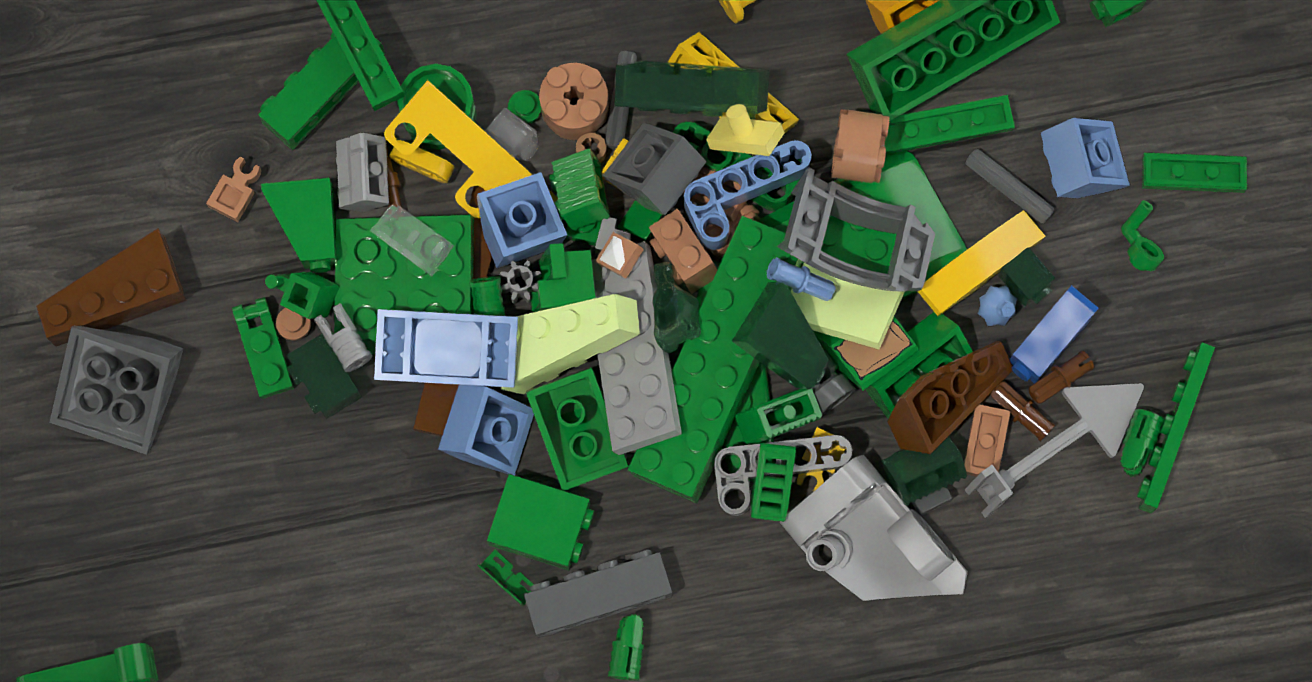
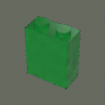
[487,474,594,571]

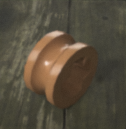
[576,132,607,163]

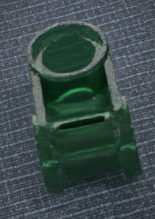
[652,282,701,353]

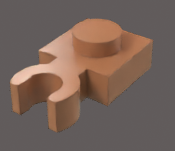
[206,157,261,222]

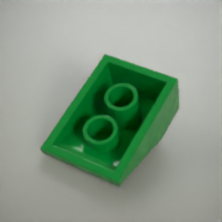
[526,367,629,491]

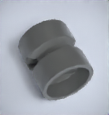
[791,350,856,416]

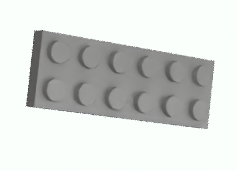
[592,241,682,455]

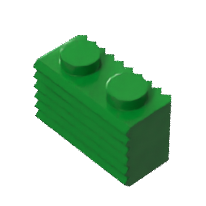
[549,148,610,230]
[735,386,822,445]

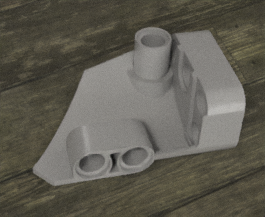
[780,455,968,601]

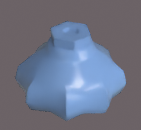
[978,286,1017,326]

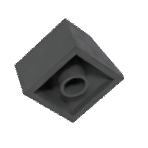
[602,123,706,215]

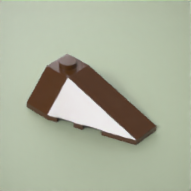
[887,341,1012,454]

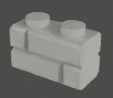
[336,133,389,212]

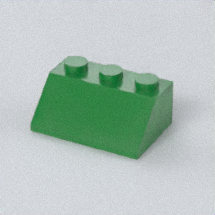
[866,312,973,419]

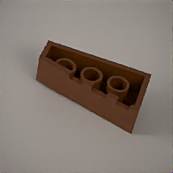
[36,228,187,347]

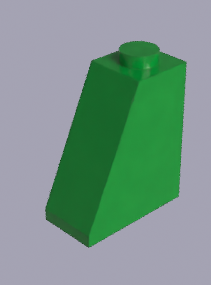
[261,178,337,273]

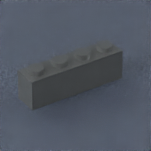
[524,550,672,639]

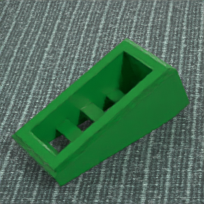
[750,443,796,522]

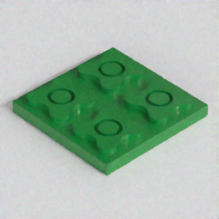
[334,215,474,357]

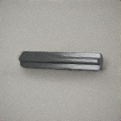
[605,51,637,150]
[966,149,1054,223]

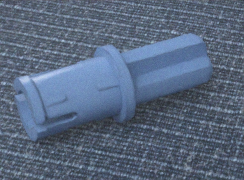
[767,257,836,301]

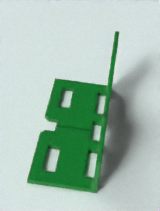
[477,549,534,607]

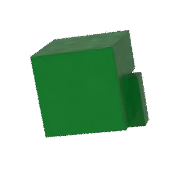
[530,243,596,313]

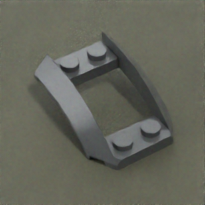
[777,168,935,291]

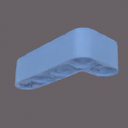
[684,140,812,250]

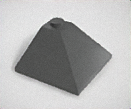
[49,325,183,455]

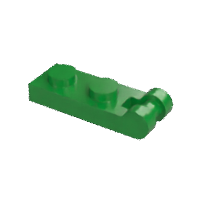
[232,297,294,399]

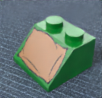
[815,317,919,390]

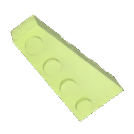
[501,294,640,394]

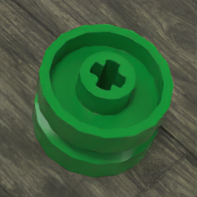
[397,64,476,150]

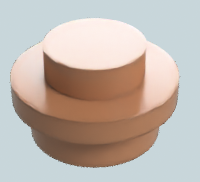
[276,308,311,341]

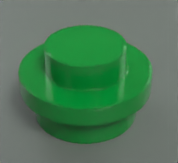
[508,90,541,124]

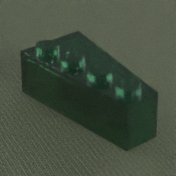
[615,60,769,119]

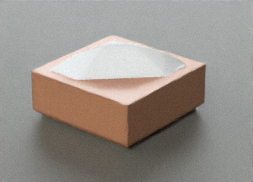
[595,232,644,279]

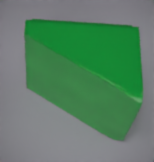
[617,201,664,244]

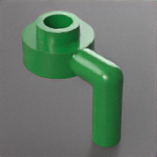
[1121,200,1164,271]

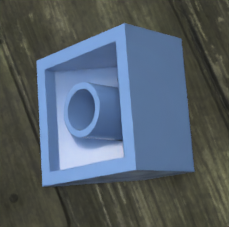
[1041,118,1130,198]
[477,172,567,268]
[438,384,534,475]

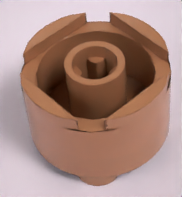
[539,63,609,140]
[831,109,890,183]

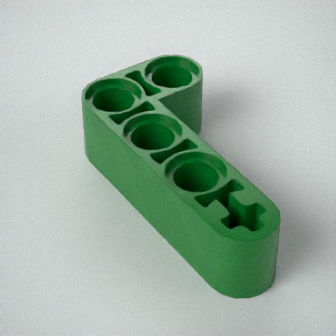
[673,122,801,212]
[16,643,159,682]

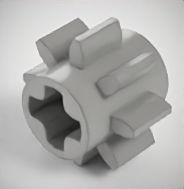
[500,260,541,304]

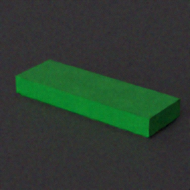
[1142,153,1247,193]

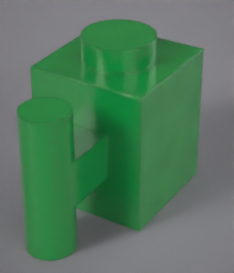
[265,272,339,319]

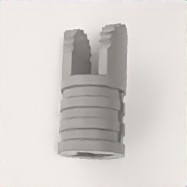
[314,303,372,372]

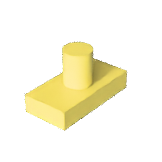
[706,104,784,156]

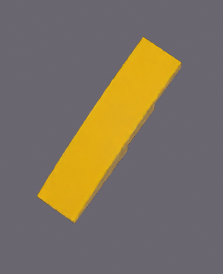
[917,210,1045,316]

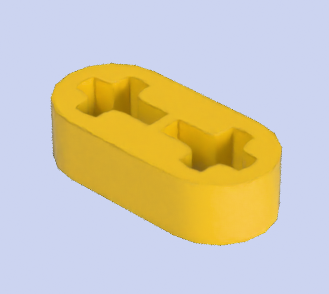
[389,140,455,183]

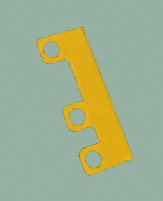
[384,80,558,218]

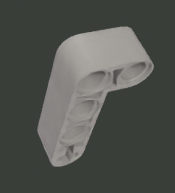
[715,435,852,516]

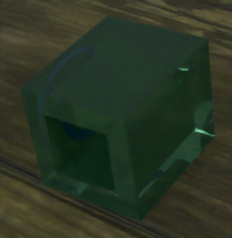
[998,247,1055,307]

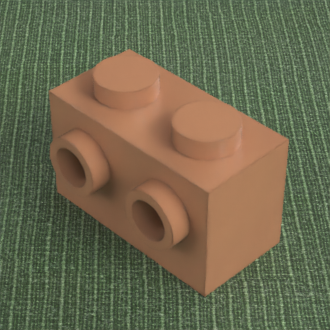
[649,208,717,294]

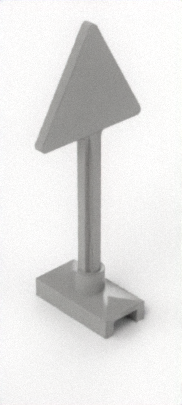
[965,383,1144,518]

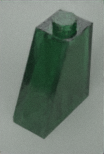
[732,282,829,389]

